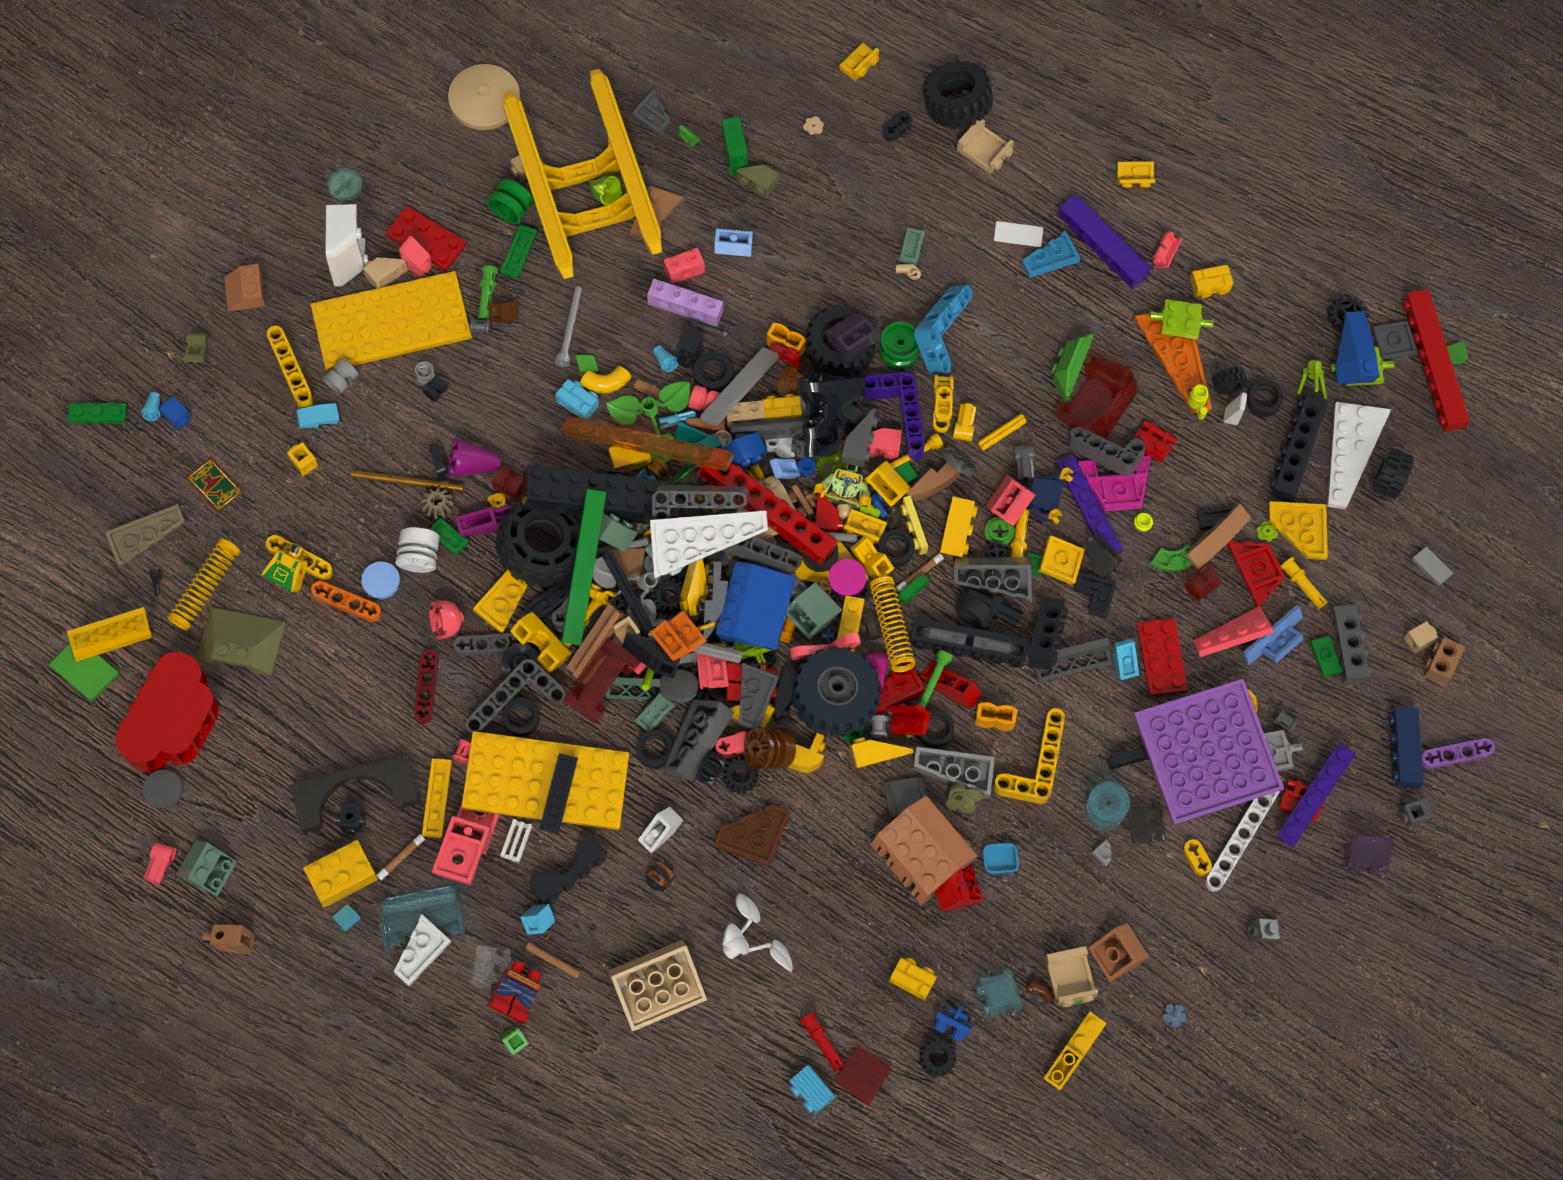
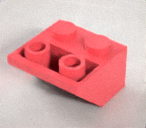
[986,475,1035,526]

